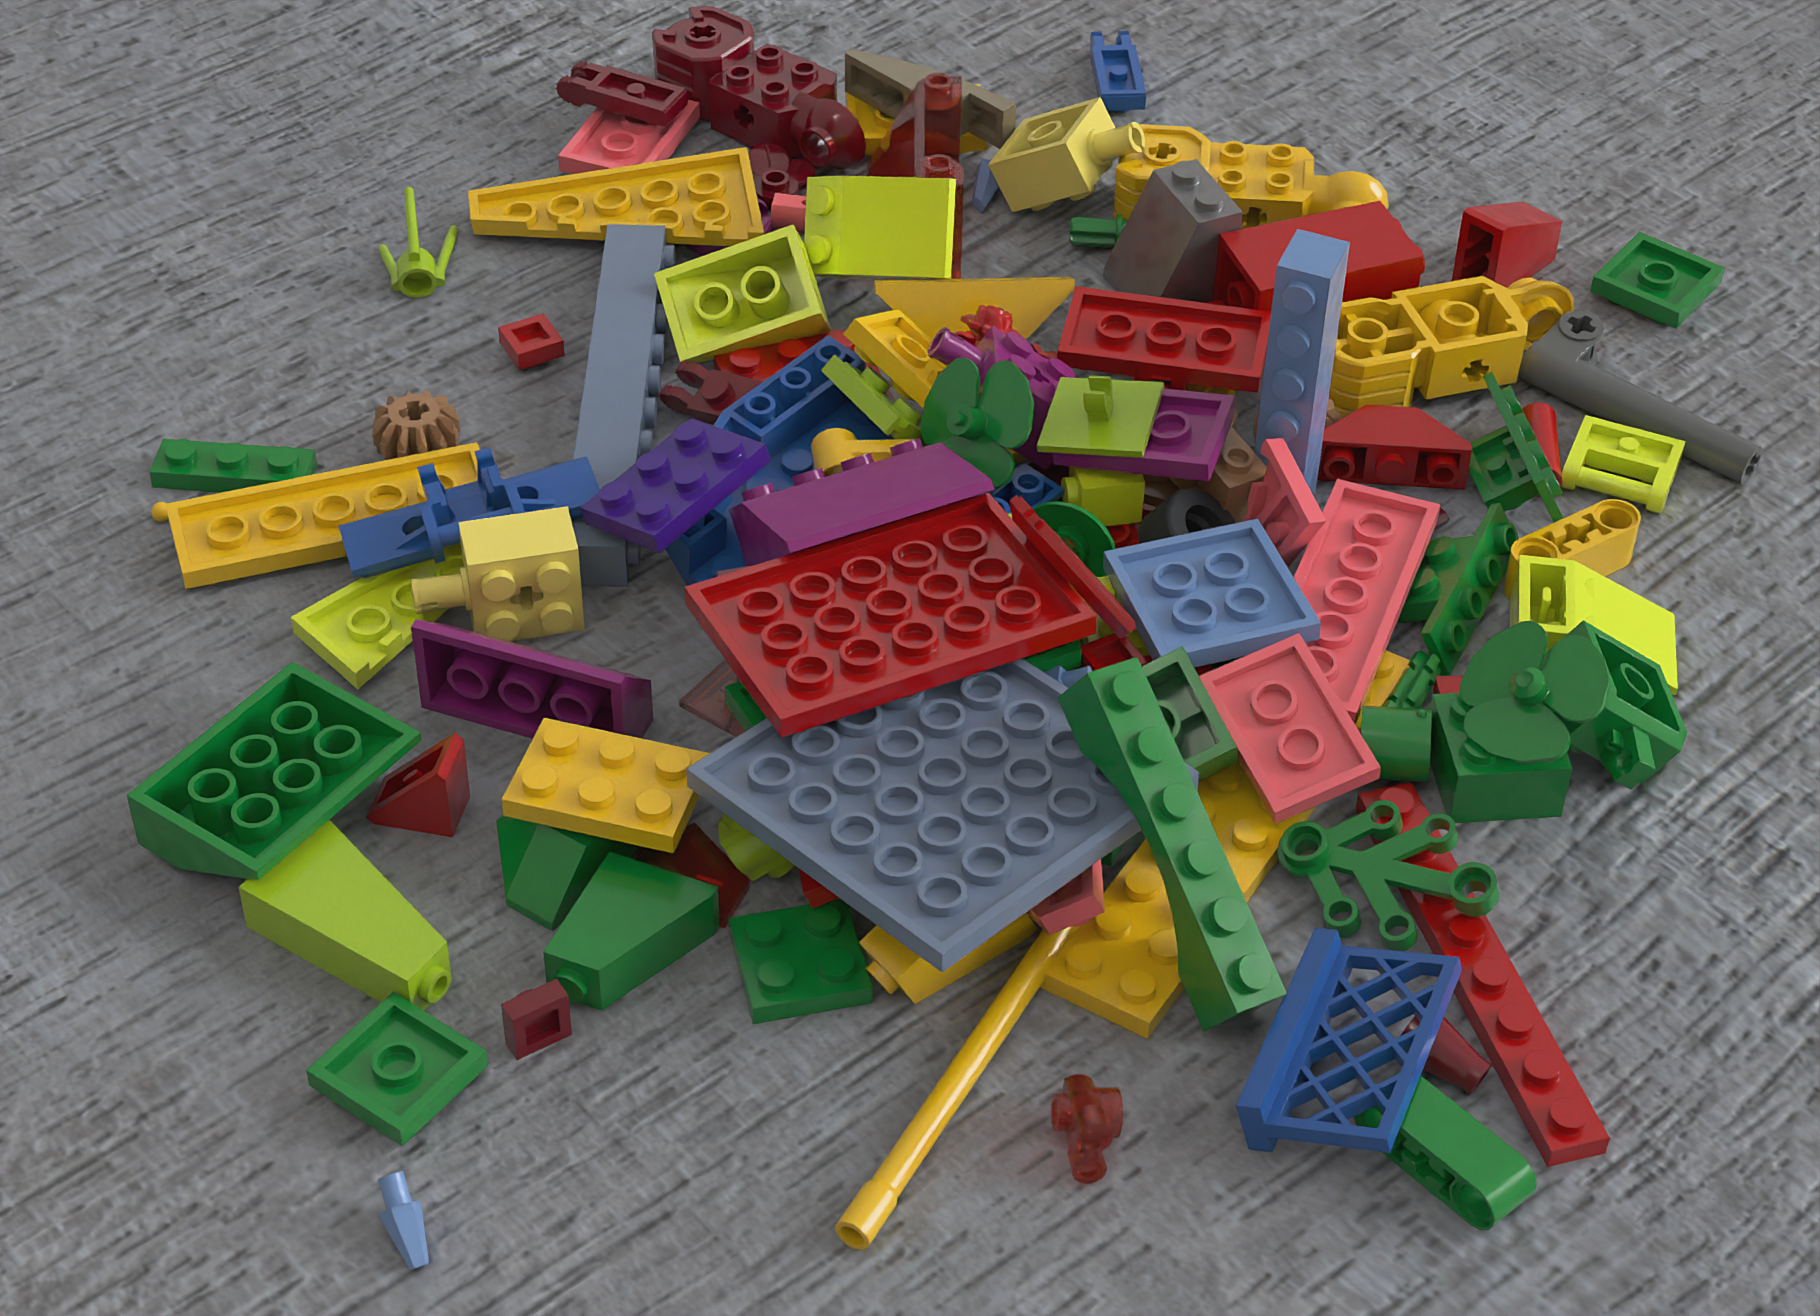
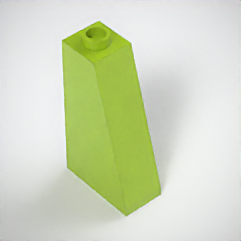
[239,820,452,1011]

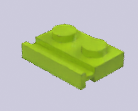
[821,355,927,447]

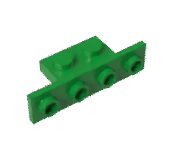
[1469,372,1564,522]
[1398,503,1519,676]

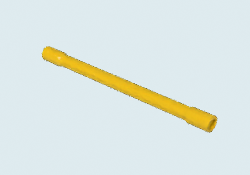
[835,926,1079,1250]

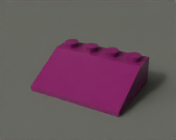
[728,438,994,566]

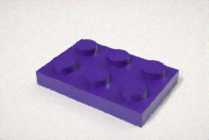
[580,418,771,553]

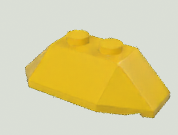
[874,276,1075,340]

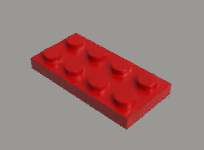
[1057,286,1271,393]

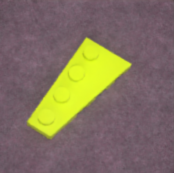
[291,543,463,689]

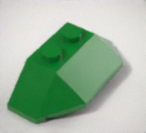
[496,815,640,931]

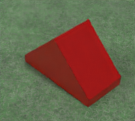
[366,733,470,837]

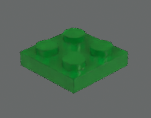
[1590,232,1725,329]
[728,899,873,1024]
[306,992,488,1146]

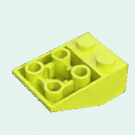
[1509,555,1678,695]

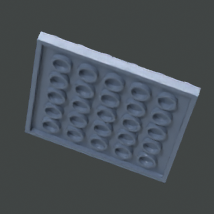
[686,658,1199,972]

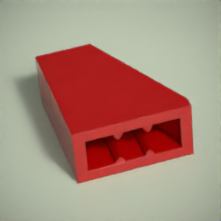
[1451,201,1562,288]

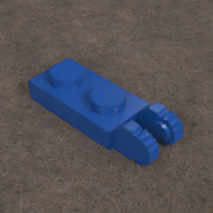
[1090,31,1146,113]

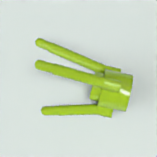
[378,187,458,298]

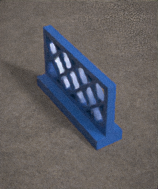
[1236,928,1462,1153]

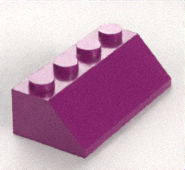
[411,619,653,739]

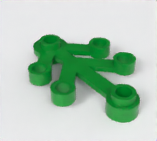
[1277,800,1500,951]

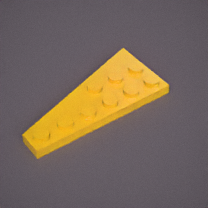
[468,147,764,246]

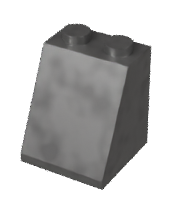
[1103,159,1242,303]

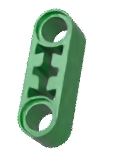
[1354,1070,1537,1230]

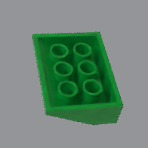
[126,662,422,880]

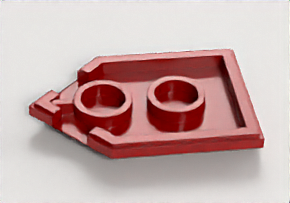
[1010,495,1136,639]

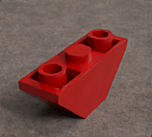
[1317,404,1472,490]

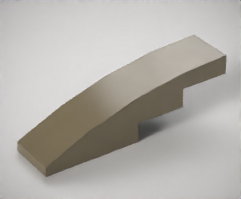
[845,49,1016,149]

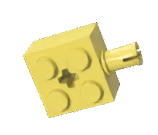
[988,97,1145,212]
[410,506,585,641]

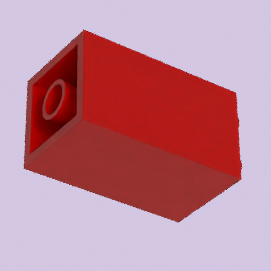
[1213,201,1425,367]

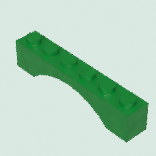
[1057,657,1287,1031]

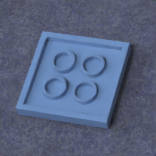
[1103,519,1321,668]

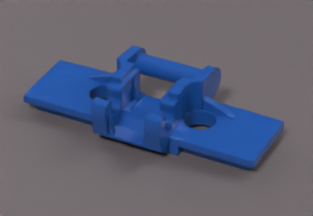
[339,447,600,578]

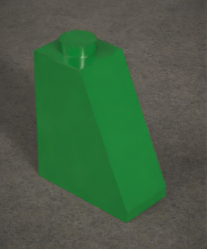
[543,852,720,1010]

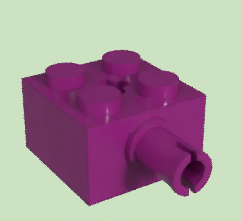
[927,326,1076,470]

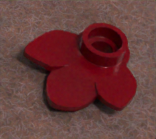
[748,143,815,211]

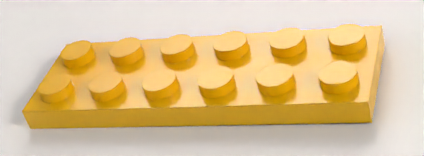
[165,442,480,589]

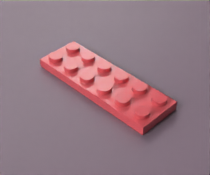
[1294,479,1440,725]

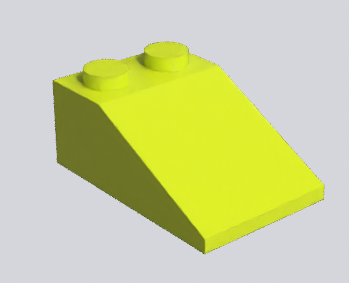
[804,176,956,279]
[654,225,832,363]

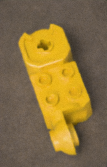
[1114,124,1389,229]
[1329,276,1574,419]

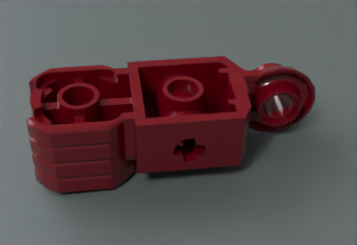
[652,6,866,169]

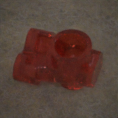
[1051,1074,1123,1184]

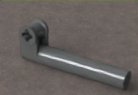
[1518,310,1762,484]

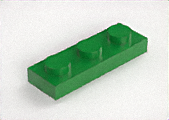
[149,439,317,493]

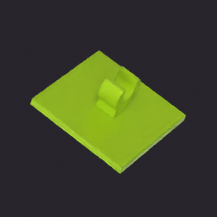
[1037,375,1164,458]

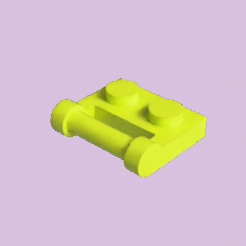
[1562,415,1686,514]

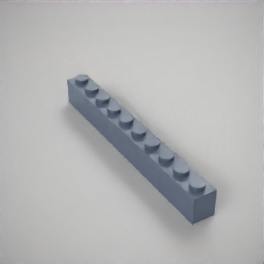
[571,224,675,587]

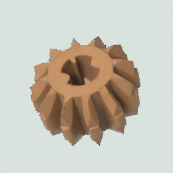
[372,390,461,460]

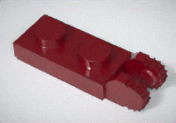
[555,61,688,127]
[659,361,764,425]

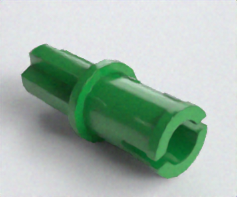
[1069,214,1128,248]

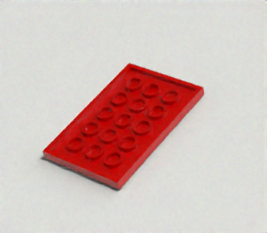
[684,493,1097,738]

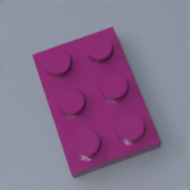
[1052,389,1236,481]

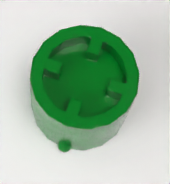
[1361,706,1432,782]

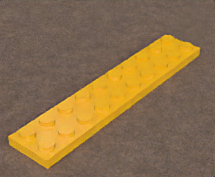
[1041,650,1410,1039]

